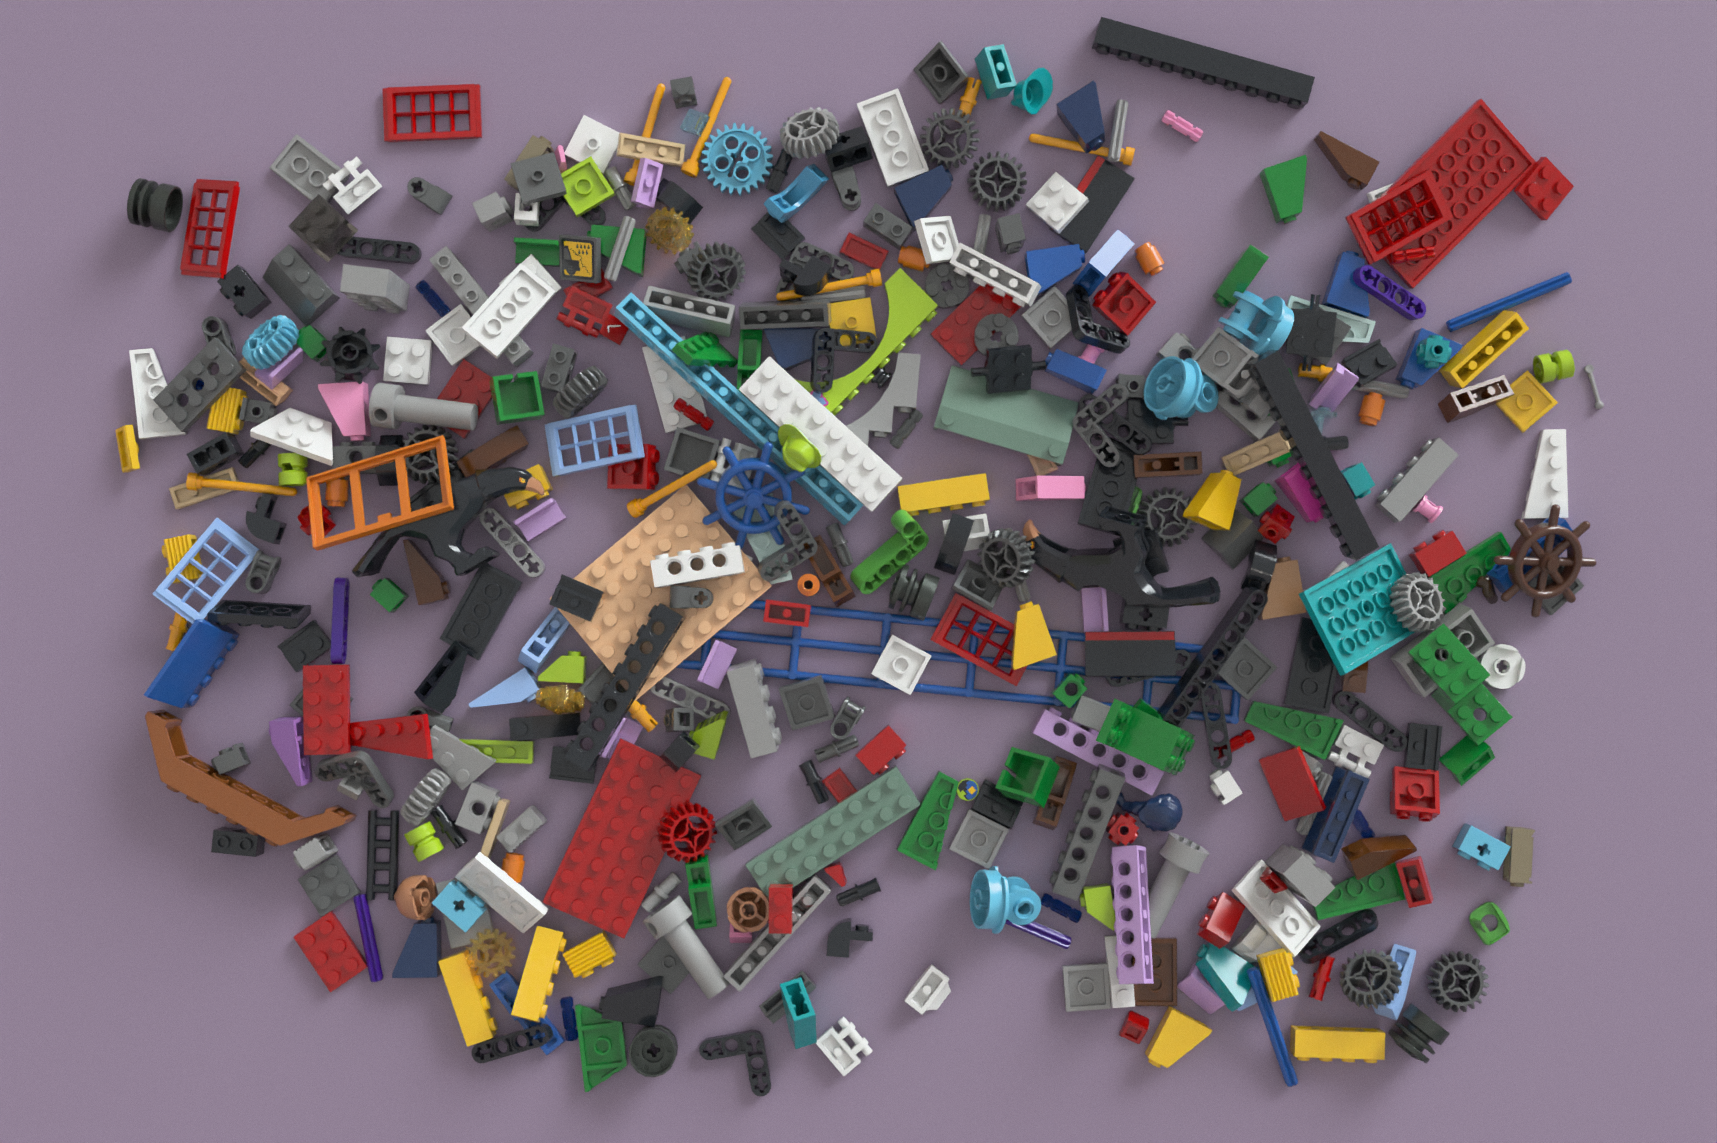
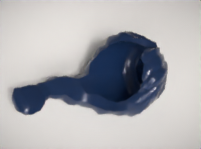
[1116,792,1183,832]

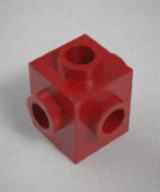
[297,504,336,537]
[1258,504,1295,544]
[1106,812,1139,845]

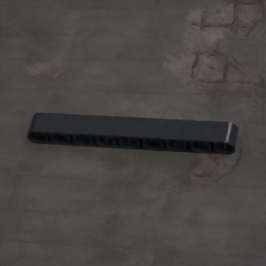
[1158,586,1268,728]

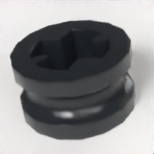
[871,367,892,389]

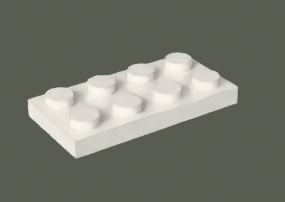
[857,88,929,188]
[462,263,555,359]
[642,336,707,434]
[455,852,548,933]
[1231,859,1321,957]

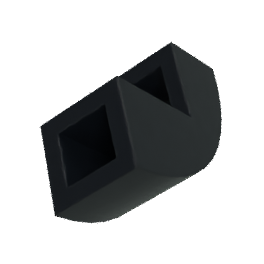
[934,513,974,575]

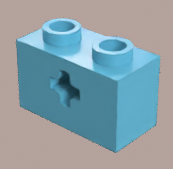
[1452,823,1511,871]
[432,880,487,933]

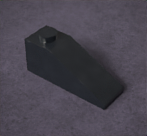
[414,640,468,714]
[509,712,581,741]

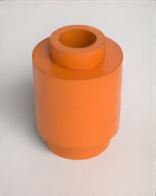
[1134,242,1165,276]
[898,245,930,272]
[1358,392,1386,426]
[325,477,349,507]
[797,574,820,596]
[501,852,525,883]

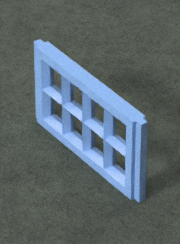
[545,405,645,477]
[152,518,259,624]

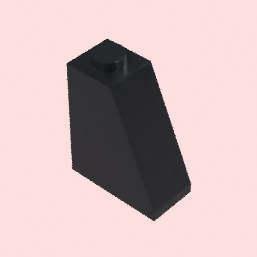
[599,976,663,1027]

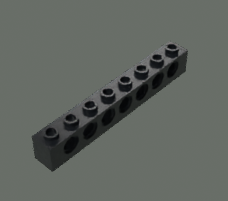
[564,603,685,772]

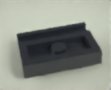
[751,212,805,260]
[1341,339,1398,388]
[549,574,604,622]
[277,620,331,672]
[1404,723,1442,771]
[549,746,597,784]
[971,779,1024,829]

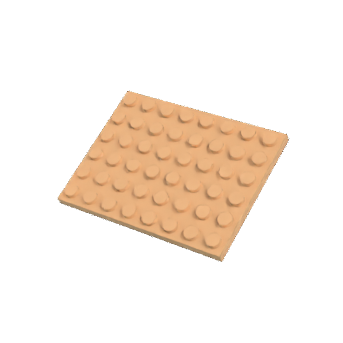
[550,485,772,701]

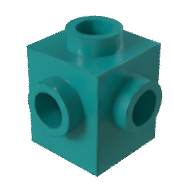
[1416,335,1452,369]

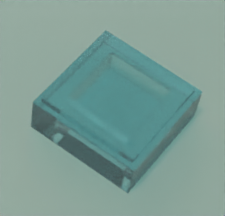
[680,108,710,137]

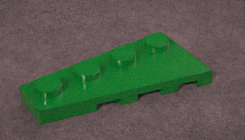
[672,332,738,368]
[1427,532,1511,615]
[1243,701,1344,760]
[896,770,959,871]
[1313,862,1405,920]

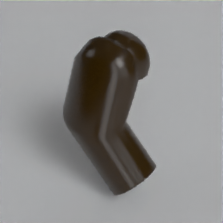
[1476,576,1498,604]

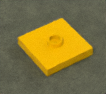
[830,297,877,347]
[1495,370,1558,433]

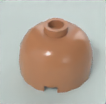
[394,875,437,920]
[726,887,769,933]

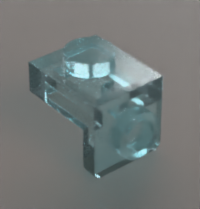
[1311,407,1337,434]

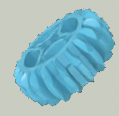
[242,315,299,370]

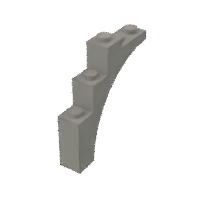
[846,353,921,446]

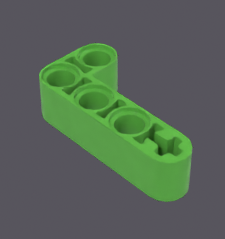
[850,510,929,594]

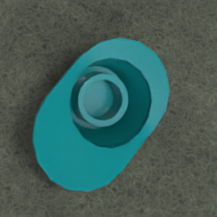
[1011,68,1053,115]

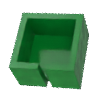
[489,371,545,425]
[995,747,1060,808]

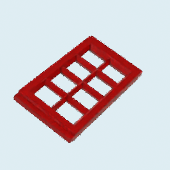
[382,84,482,142]
[1345,170,1453,265]
[180,179,240,279]
[930,593,1028,687]

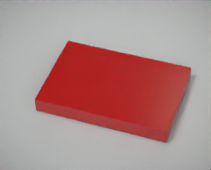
[1259,746,1326,821]

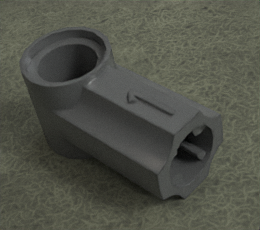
[407,706,454,732]

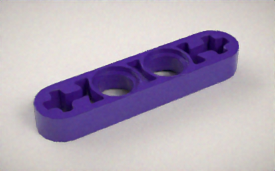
[1353,265,1426,320]
[330,577,350,664]

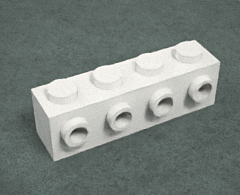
[949,243,1041,307]

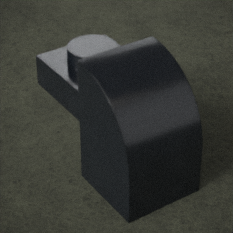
[656,178,703,225]
[779,255,832,296]
[375,435,404,486]
[246,493,287,545]
[1241,540,1277,591]
[660,731,700,772]
[826,918,873,958]

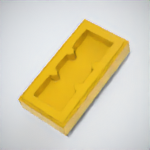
[115,425,140,473]

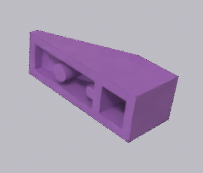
[269,716,313,786]

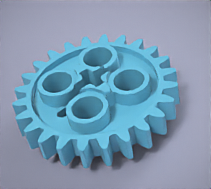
[701,123,773,196]

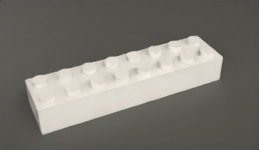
[739,356,902,512]

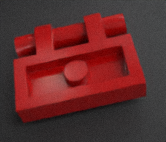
[556,285,613,338]

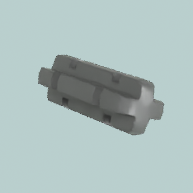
[890,409,923,449]

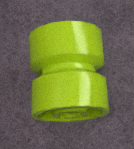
[1533,349,1575,384]
[278,453,308,486]
[404,821,444,862]

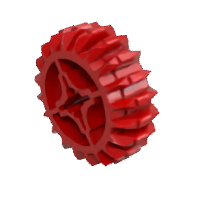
[657,802,718,863]

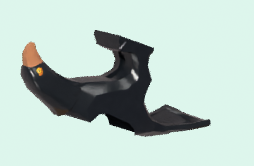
[352,467,544,577]
[1023,506,1221,608]

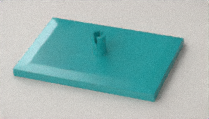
[1299,543,1416,676]

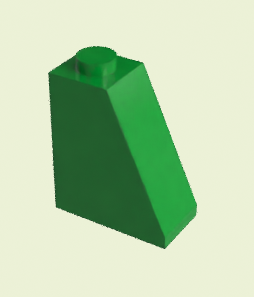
[1259,155,1307,224]
[587,225,647,277]
[1213,244,1269,308]

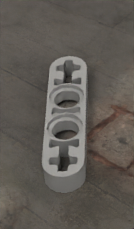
[479,508,545,578]
[650,676,731,719]

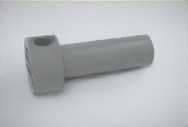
[369,383,478,431]
[1148,832,1210,938]
[642,895,730,999]

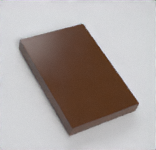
[1131,938,1177,1006]

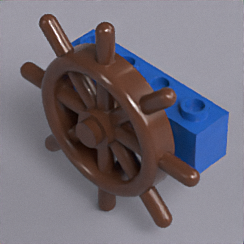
[1487,504,1597,617]

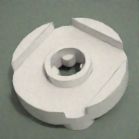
[1479,644,1525,689]

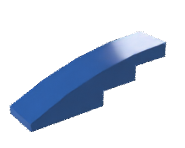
[489,971,566,1056]

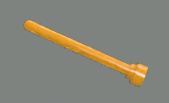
[680,77,731,178]
[623,83,665,186]
[1029,134,1135,166]
[776,268,882,301]
[627,460,717,518]
[186,472,297,496]

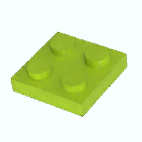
[561,156,615,218]

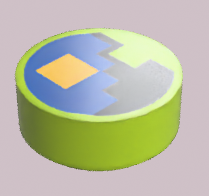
[957,778,979,801]

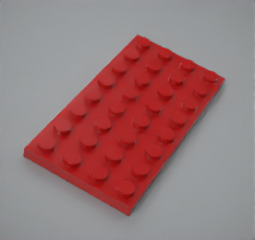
[1360,99,1536,289]
[542,738,701,939]

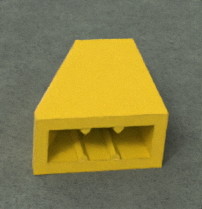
[1183,470,1242,530]
[1011,601,1057,670]
[1145,1006,1212,1068]

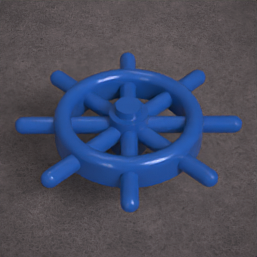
[697,442,810,549]

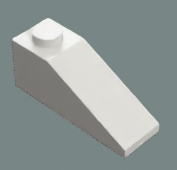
[1104,935,1135,1008]

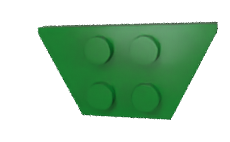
[575,1004,628,1092]

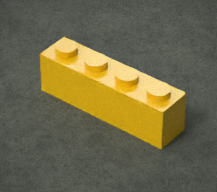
[1439,310,1529,389]
[897,473,990,516]
[511,926,567,1023]
[438,949,498,1047]
[1290,1025,1385,1063]

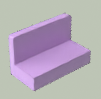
[631,158,663,208]
[255,347,303,390]
[1309,363,1359,412]
[513,498,566,542]
[1081,587,1109,633]
[697,640,737,689]
[601,716,644,759]
[1177,962,1225,1014]

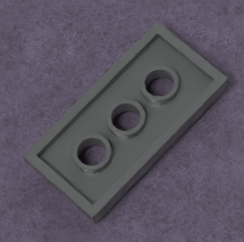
[153,337,246,433]

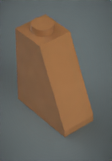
[1258,556,1307,620]

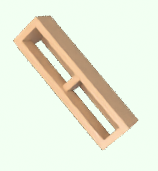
[239,357,293,406]

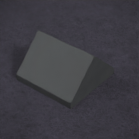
[913,41,968,104]
[1201,509,1264,570]
[951,559,1003,611]
[715,797,772,850]

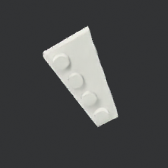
[129,348,186,439]
[1521,429,1568,519]

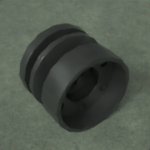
[127,178,183,232]
[888,564,940,621]
[1388,1003,1450,1064]
[629,1024,678,1077]

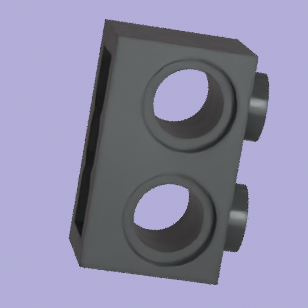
[863,203,913,250]
[541,343,578,393]

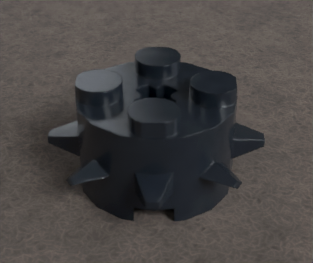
[320,327,381,384]

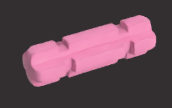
[1162,110,1203,142]

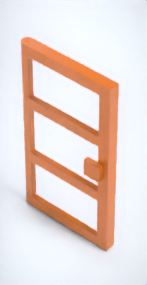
[306,435,454,551]

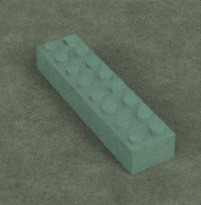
[745,765,921,898]

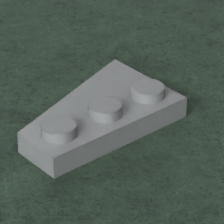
[430,725,496,790]

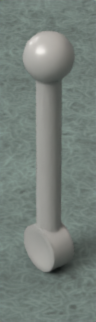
[1584,364,1604,409]

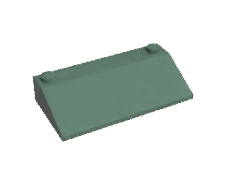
[933,365,1079,466]

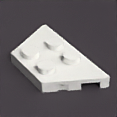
[250,408,333,466]

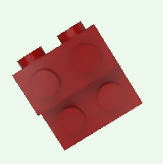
[1092,272,1156,336]
[607,444,660,490]
[1390,766,1440,822]

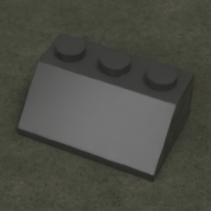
[262,244,340,327]

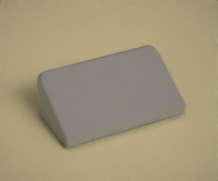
[1071,695,1110,732]

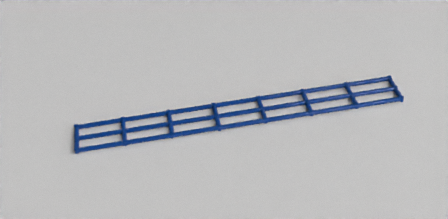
[676,600,1241,724]

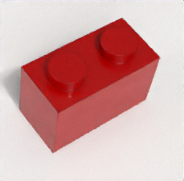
[1409,530,1467,577]
[763,599,811,627]
[855,724,906,775]
[1396,856,1434,908]
[769,884,793,934]
[1197,892,1246,949]

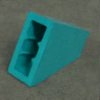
[1195,942,1255,1012]
[780,977,817,1049]

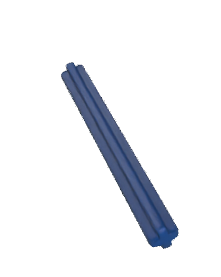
[1446,272,1572,332]
[1247,966,1298,1087]

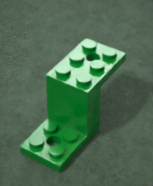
[1408,623,1513,746]
[1096,699,1195,776]

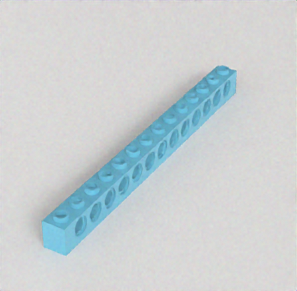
[614,292,863,526]

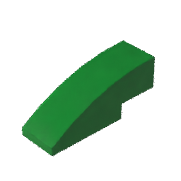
[737,329,763,392]
[685,855,717,929]

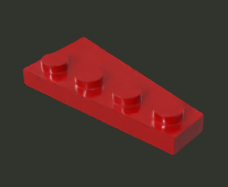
[350,714,433,759]

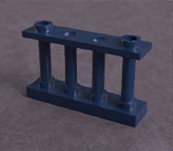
[1301,766,1370,863]

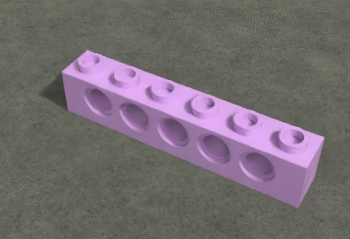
[1031,707,1164,796]
[1110,845,1154,985]

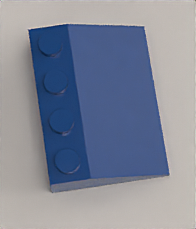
[144,619,240,708]

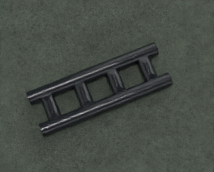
[366,810,399,901]

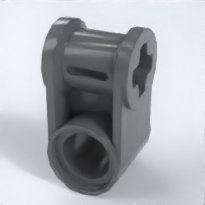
[831,166,861,211]
[407,177,453,215]
[202,316,236,355]
[245,550,281,594]
[669,586,714,609]
[830,696,866,739]

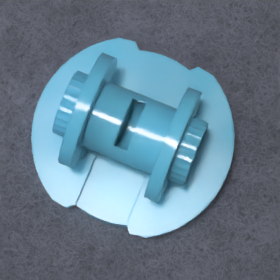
[1218,290,1294,356]
[1144,356,1218,420]
[970,866,1041,934]

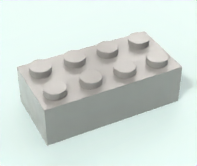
[340,264,410,314]
[1390,604,1495,698]
[727,659,782,758]
[1264,844,1335,907]

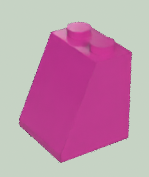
[1274,462,1324,523]

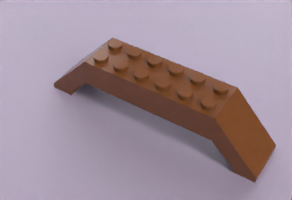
[145,709,357,847]

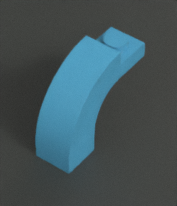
[764,164,829,223]

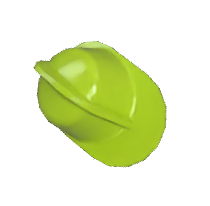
[778,424,821,472]

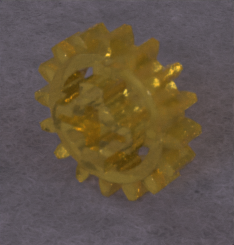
[645,207,694,255]
[535,684,585,714]
[466,928,516,978]

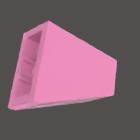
[318,381,371,442]
[1016,476,1086,501]

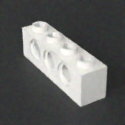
[650,542,745,588]

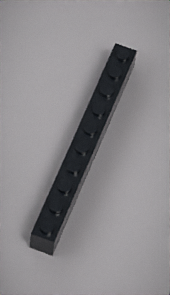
[1092,17,1315,109]
[1247,349,1379,560]

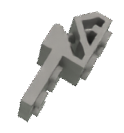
[1192,327,1271,420]

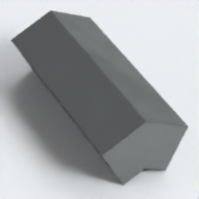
[759,971,816,1024]

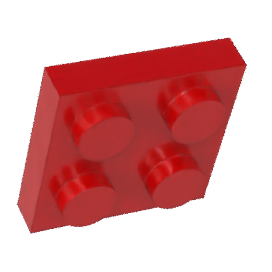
[1514,157,1574,220]

